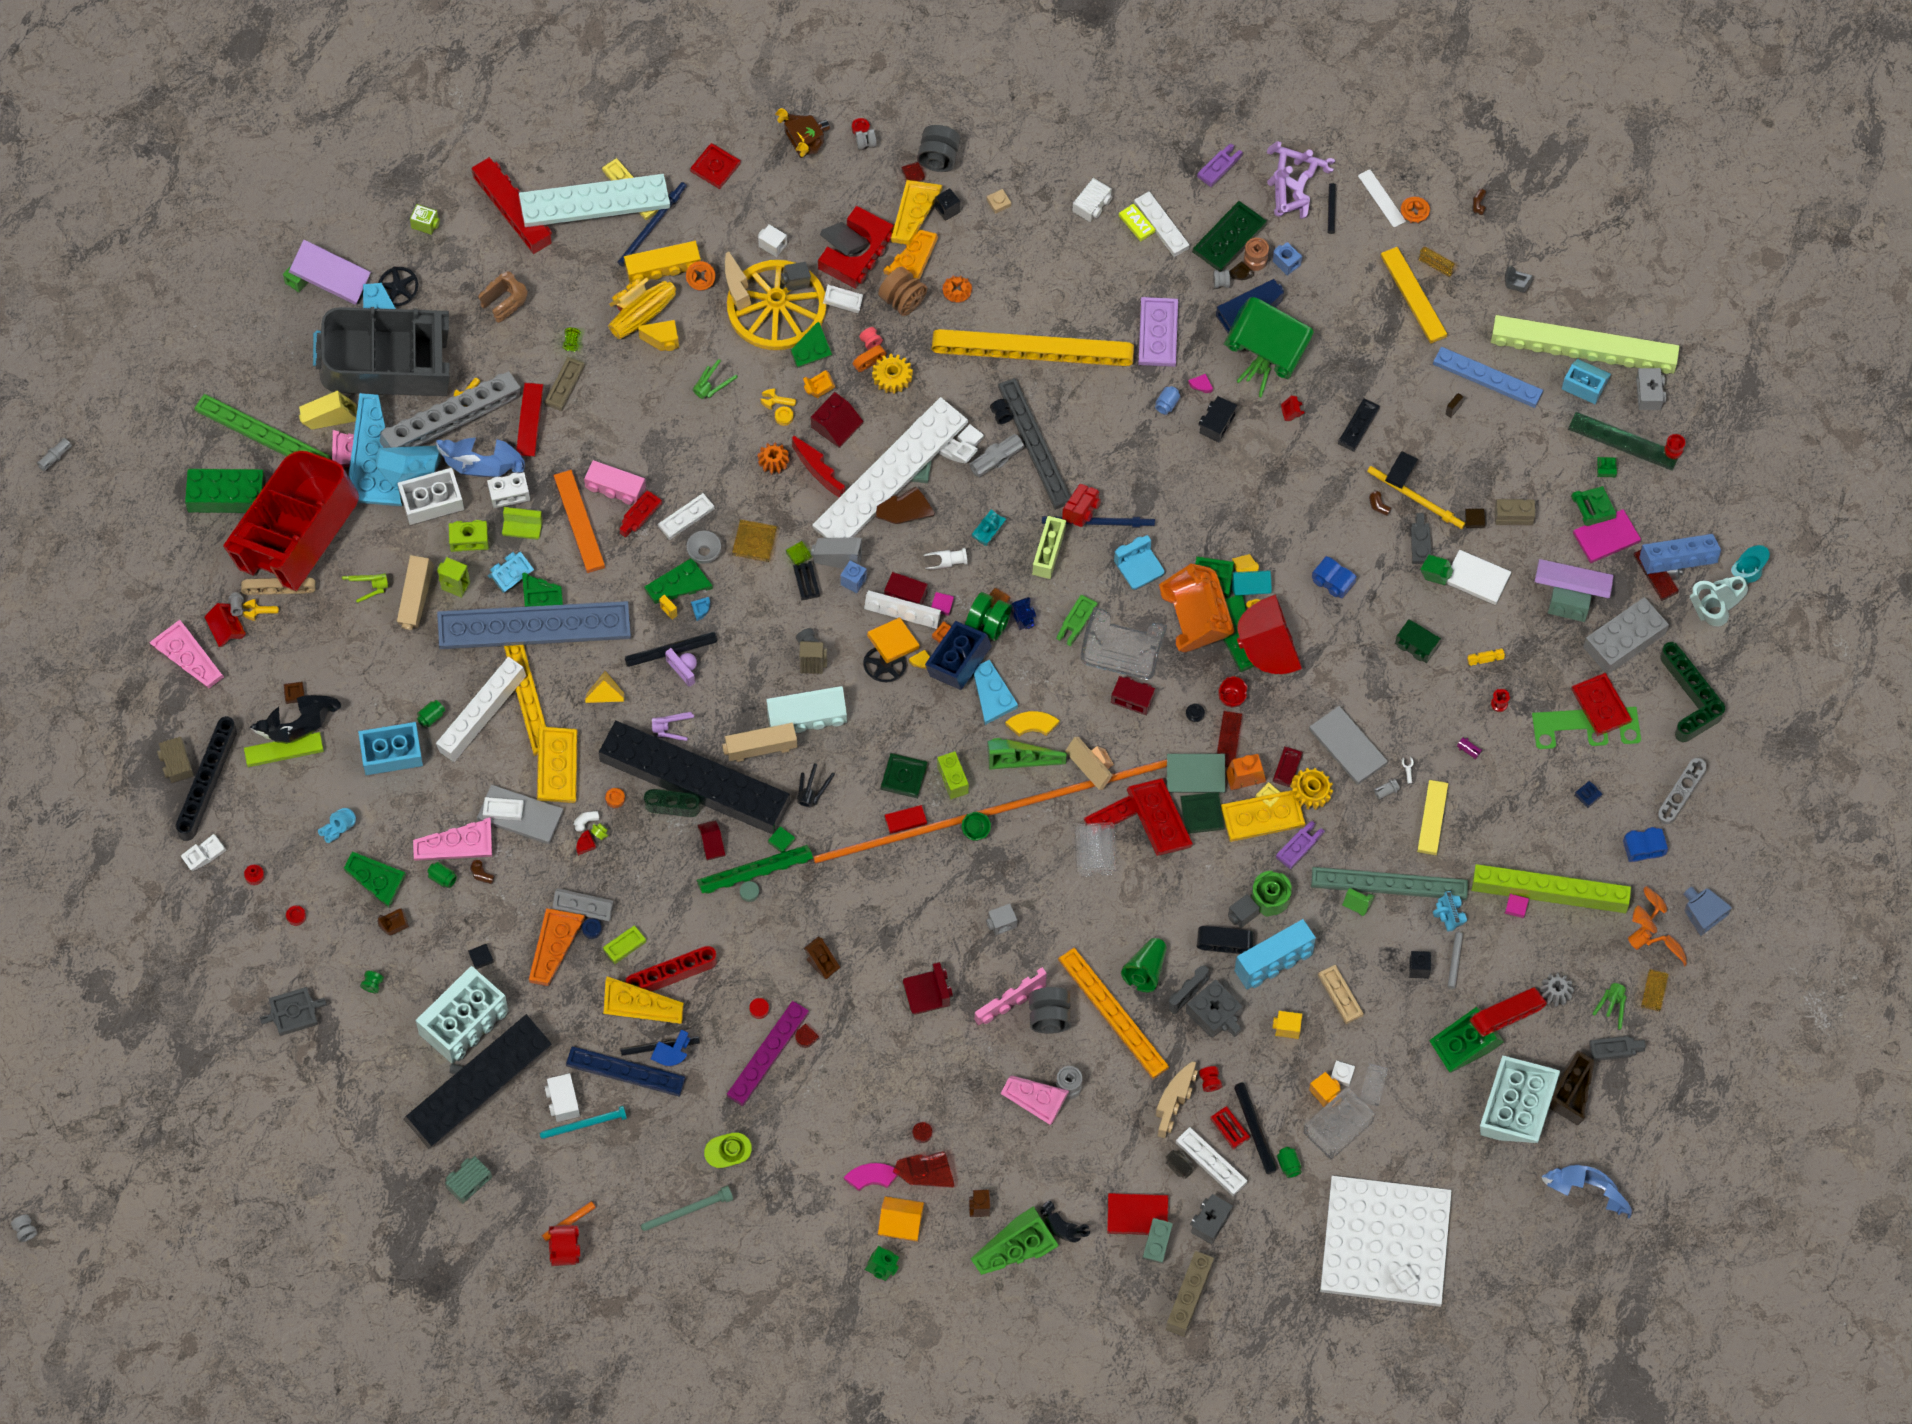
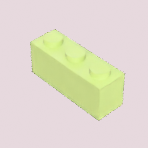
[1032,516,1066,579]

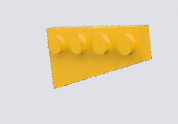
[891,180,943,245]
[603,976,684,1024]

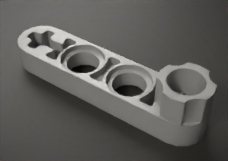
[1658,758,1706,824]

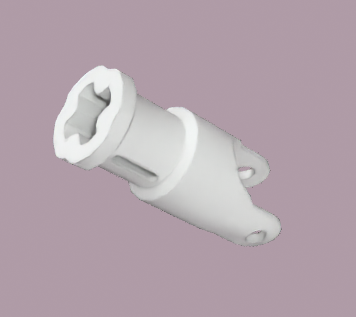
[923,548,968,569]

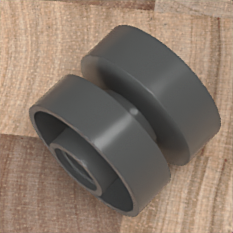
[917,125,961,172]
[1029,987,1072,1034]

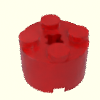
[548,1225,580,1266]

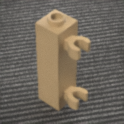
[722,723,797,762]

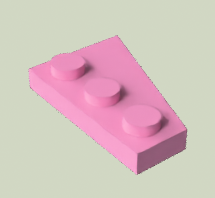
[1001,1076,1069,1125]

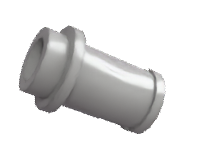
[228,592,244,616]
[1374,779,1400,800]

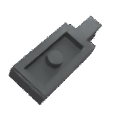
[1410,513,1431,564]
[1589,1036,1646,1061]

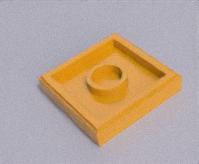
[867,617,920,663]

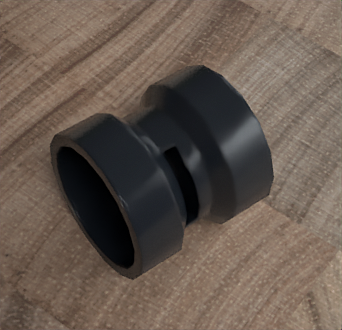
[990,399,1014,424]

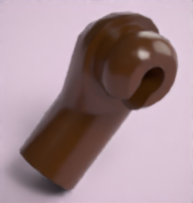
[1473,189,1486,215]
[1369,491,1391,516]

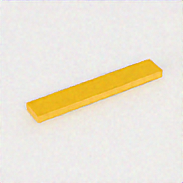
[1381,247,1447,344]

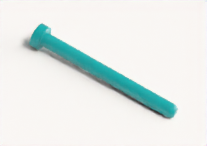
[540,1106,627,1139]

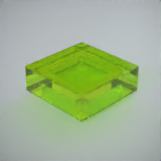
[786,541,812,566]

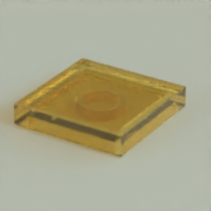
[732,520,777,562]

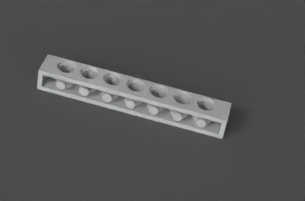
[380,371,521,448]

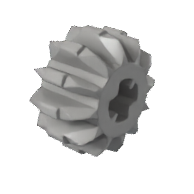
[1540,973,1574,1007]

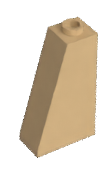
[397,555,434,630]

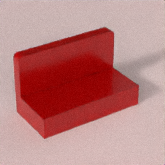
[205,603,246,647]

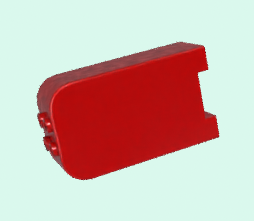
[223,450,359,592]

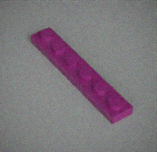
[727,1001,809,1106]

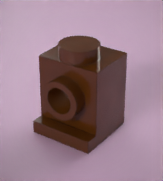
[969,1190,990,1217]

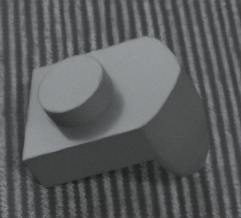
[1505,266,1533,293]

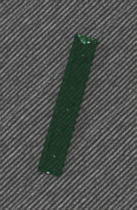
[1568,412,1678,471]

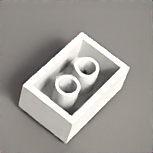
[398,468,464,525]

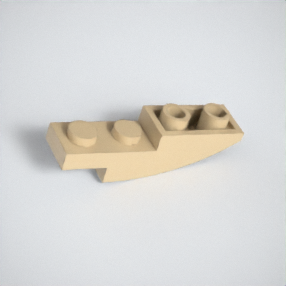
[1156,1062,1198,1138]

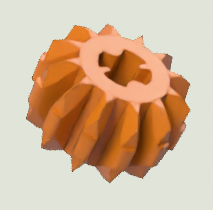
[758,442,789,475]

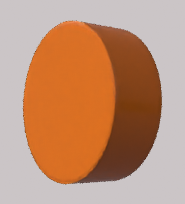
[605,788,625,808]

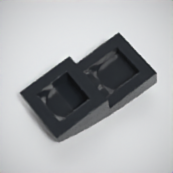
[1385,451,1418,489]

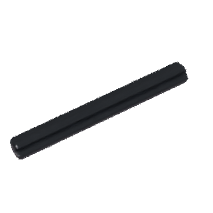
[625,632,717,667]
[1234,1082,1276,1174]

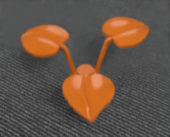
[1628,886,1687,967]

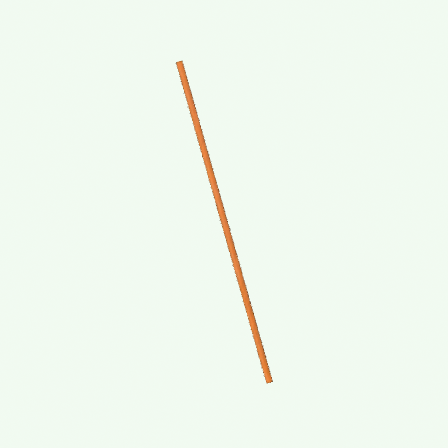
[813,759,1167,864]

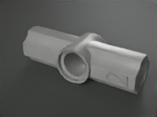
[969,434,1024,477]

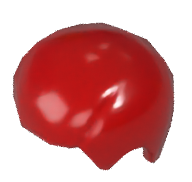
[1218,676,1247,708]

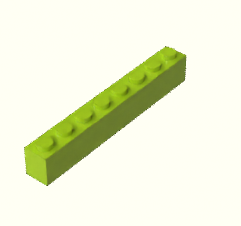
[1471,864,1631,913]

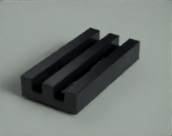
[793,561,820,601]

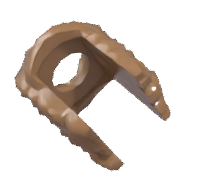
[478,271,528,323]

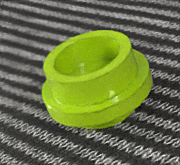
[590,823,609,840]

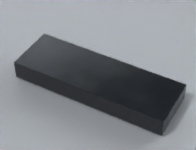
[1338,398,1380,452]

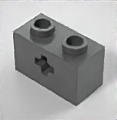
[1190,1194,1233,1245]

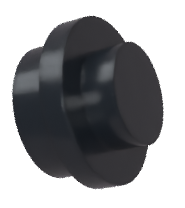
[1186,704,1205,722]

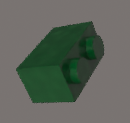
[1395,619,1441,663]

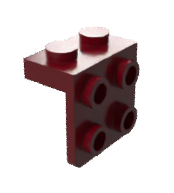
[903,962,953,1015]

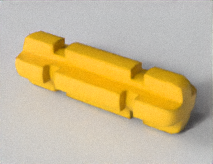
[1467,648,1505,666]

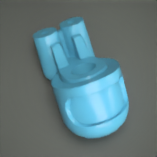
[318,808,356,843]

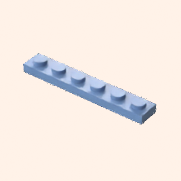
[1433,347,1543,408]

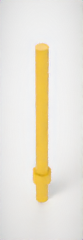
[1367,466,1466,529]

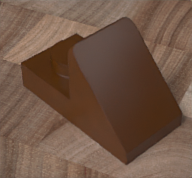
[804,936,841,980]

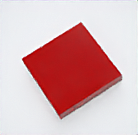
[690,143,741,189]

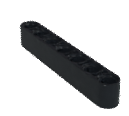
[176,716,237,841]

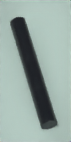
[1327,183,1336,234]

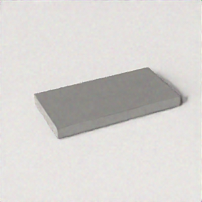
[1309,706,1388,785]
[477,784,564,844]

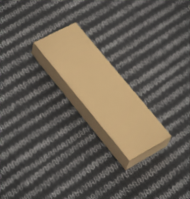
[1065,737,1113,790]
[1318,965,1364,1024]

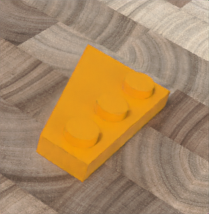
[883,230,938,280]

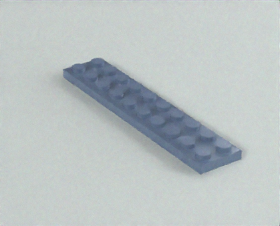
[437,601,631,649]

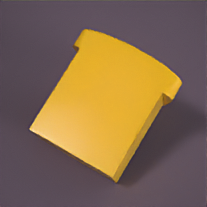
[1232,554,1259,572]

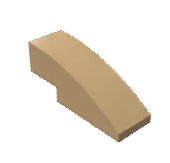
[725,252,751,311]

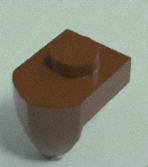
[377,908,409,936]

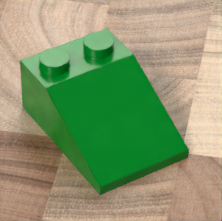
[1429,1006,1504,1073]

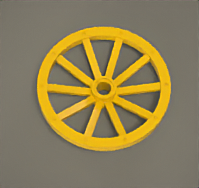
[727,260,826,350]

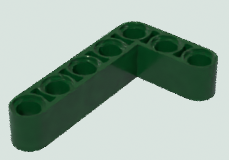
[1660,642,1725,742]

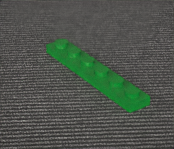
[696,845,813,894]

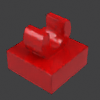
[1281,395,1305,421]

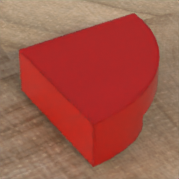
[576,830,596,856]

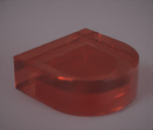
[795,1023,819,1048]

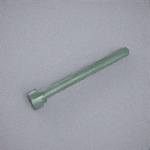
[641,1185,734,1231]

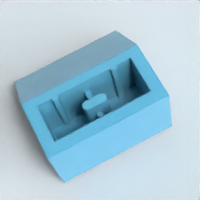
[1562,359,1611,404]

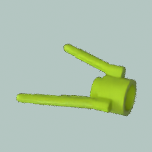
[342,573,388,603]

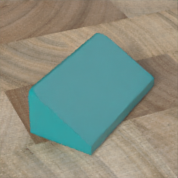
[1232,570,1272,595]

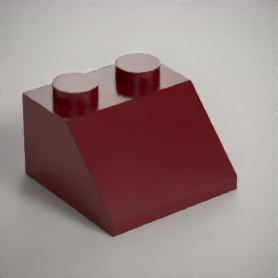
[811,392,863,448]

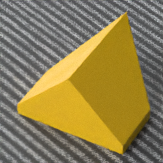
[585,671,625,703]

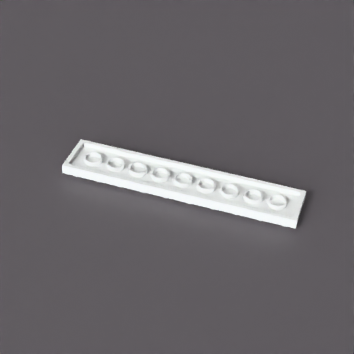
[812,397,968,538]

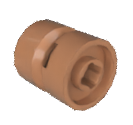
[1244,238,1269,271]

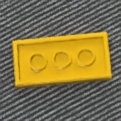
[537,726,577,803]
[1221,790,1305,842]

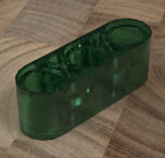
[644,789,700,817]

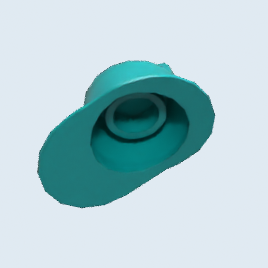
[1731,545,1770,585]

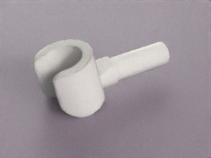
[1402,757,1413,784]

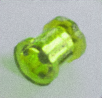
[562,327,581,352]

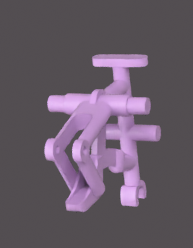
[1267,141,1335,219]

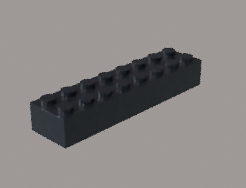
[403,1014,552,1149]

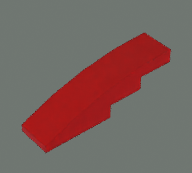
[516,383,543,457]
[792,436,845,498]

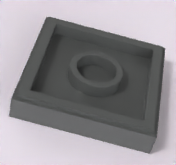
[820,222,869,256]

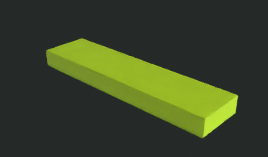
[244,732,324,767]

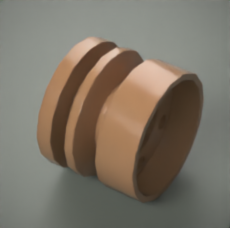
[878,266,928,316]

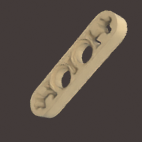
[241,577,315,595]

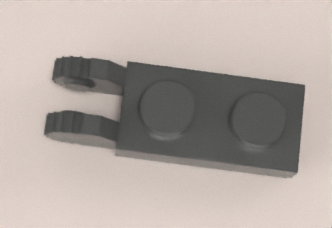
[1169,966,1209,1014]

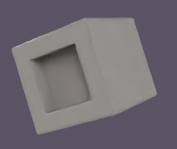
[986,904,1017,936]

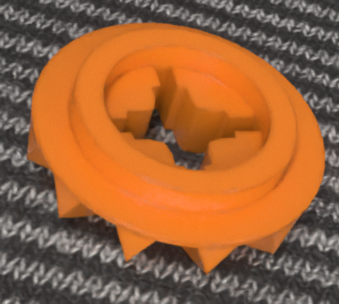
[1401,197,1430,223]
[686,261,715,290]
[942,275,972,302]

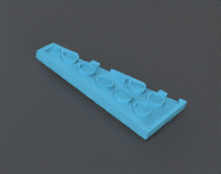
[349,393,402,506]

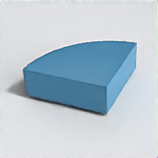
[691,597,710,621]

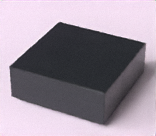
[468,944,494,970]

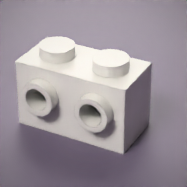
[487,473,530,509]

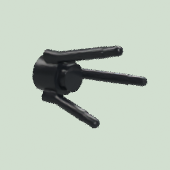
[796,763,835,808]

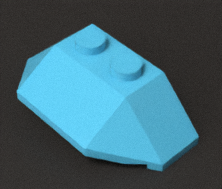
[375,446,442,487]

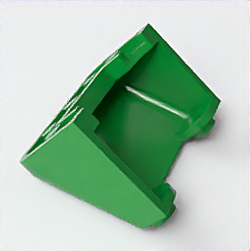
[1223,297,1314,380]

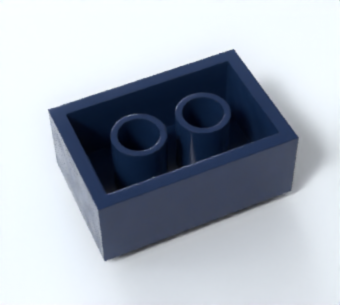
[925,621,992,690]

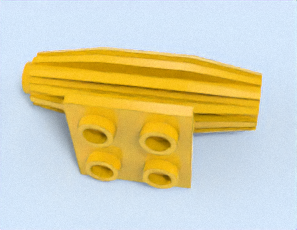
[608,277,676,339]

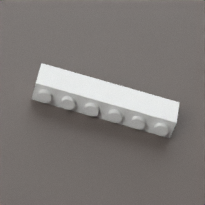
[436,657,526,762]

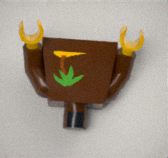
[775,108,830,158]

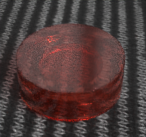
[912,1122,932,1143]

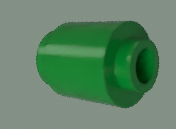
[416,700,446,727]
[427,862,457,888]
[1277,1147,1302,1178]

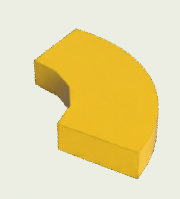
[1005,711,1060,737]

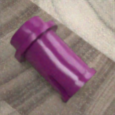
[1457,737,1482,760]

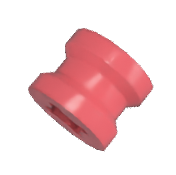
[859,327,883,350]

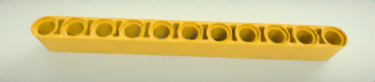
[931,329,1134,366]

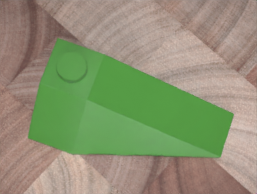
[987,738,1066,770]
[971,1206,1059,1275]

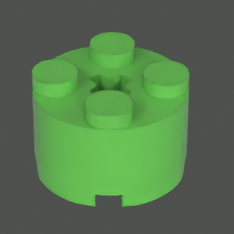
[1251,871,1292,917]

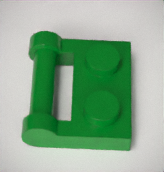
[1571,486,1616,526]

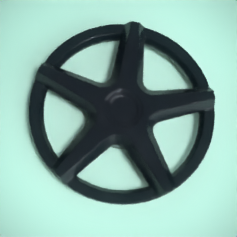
[378,266,418,306]
[863,648,906,683]

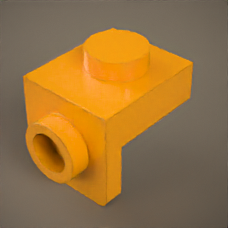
[803,370,835,398]

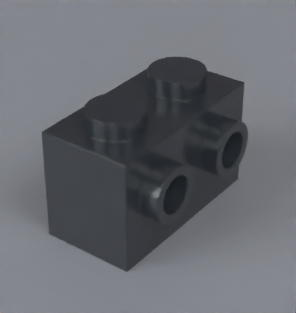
[1198,396,1237,443]

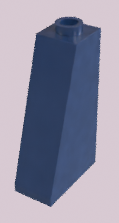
[1216,279,1284,333]

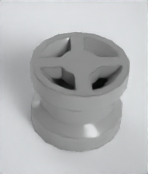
[1213,270,1230,289]

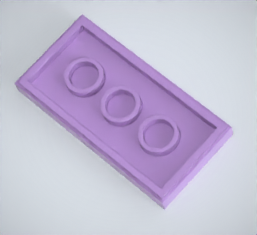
[289,240,371,305]
[1138,297,1178,367]
[1535,559,1613,598]

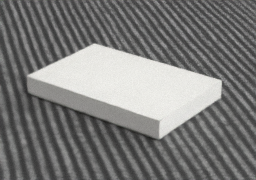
[1446,550,1511,605]

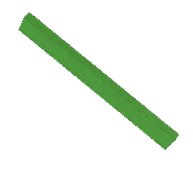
[194,394,332,460]

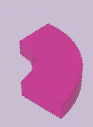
[844,1163,900,1191]

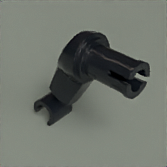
[1040,1201,1090,1243]

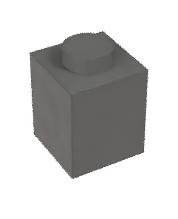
[781,262,811,291]
[1228,894,1260,929]

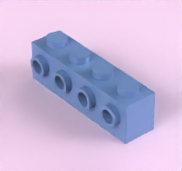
[1639,534,1721,574]

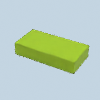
[603,925,646,964]

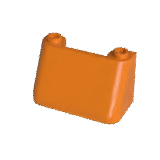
[1159,563,1234,652]

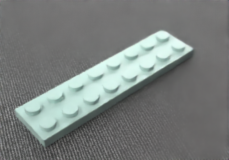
[519,174,670,227]

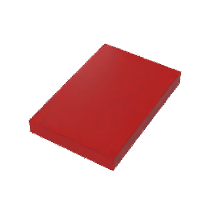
[1571,673,1632,737]
[1107,1193,1168,1235]

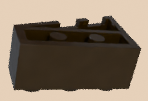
[1549,1050,1595,1126]

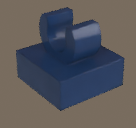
[1575,781,1602,808]

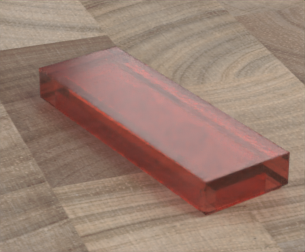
[1633,550,1679,601]
[1217,711,1242,767]

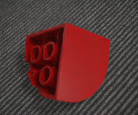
[1237,594,1302,674]

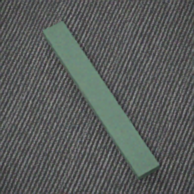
[1311,867,1468,900]

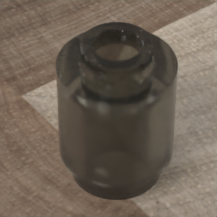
[1166,1150,1195,1179]

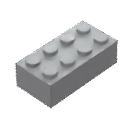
[1583,597,1669,675]

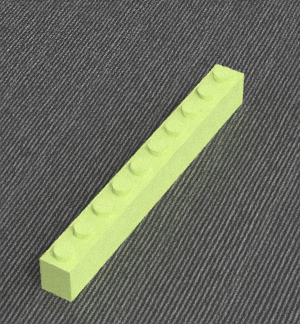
[1491,315,1679,374]

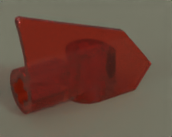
[893,1151,955,1188]

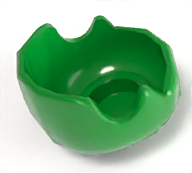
[961,812,991,841]

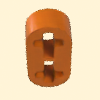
[852,345,887,372]

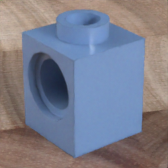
[1273,242,1302,276]
[840,561,867,593]

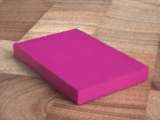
[1573,509,1641,564]

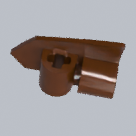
[876,487,935,524]

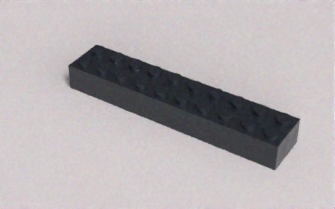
[599,720,790,835]

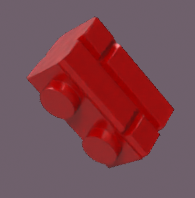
[1062,483,1101,527]

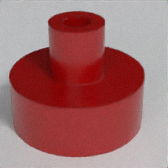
[244,864,264,885]

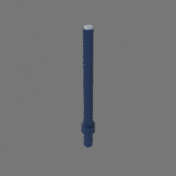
[617,182,687,267]
[1042,516,1155,528]

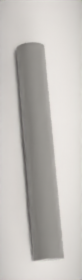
[1447,932,1463,989]

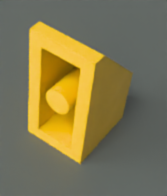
[638,320,679,351]

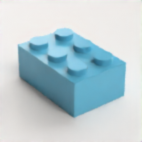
[358,722,423,775]

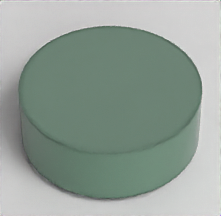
[740,881,759,902]

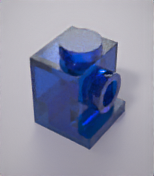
[1011,597,1036,630]

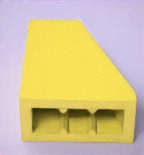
[299,391,357,430]

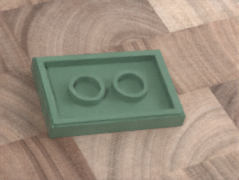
[1167,754,1225,793]

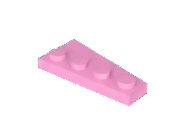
[149,620,224,689]
[413,817,492,861]

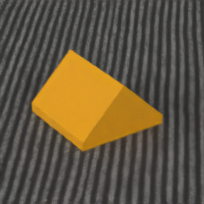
[878,1196,924,1242]

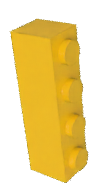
[624,241,701,283]

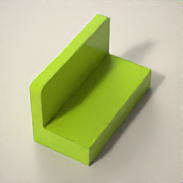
[502,507,543,540]

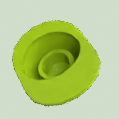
[704,1133,752,1168]

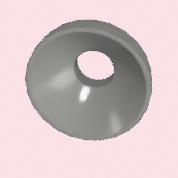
[687,530,721,564]

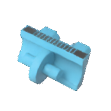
[1433,891,1467,932]

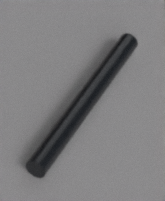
[620,1036,700,1056]

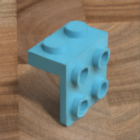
[1114,535,1164,590]

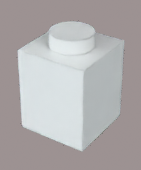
[758,225,787,257]

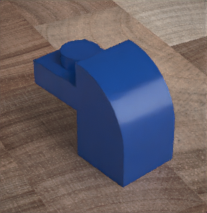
[650,1030,690,1066]

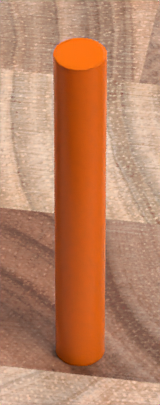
[541,1201,596,1242]

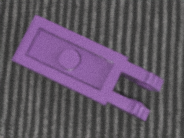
[1197,143,1243,187]
[1276,821,1325,870]

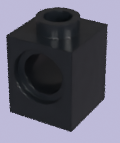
[935,188,960,221]
[1409,951,1431,979]

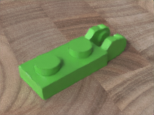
[1056,595,1098,646]

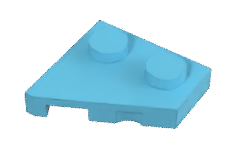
[363,283,396,309]

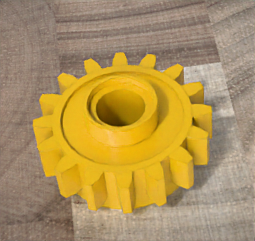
[872,354,913,394]
[1290,768,1333,810]

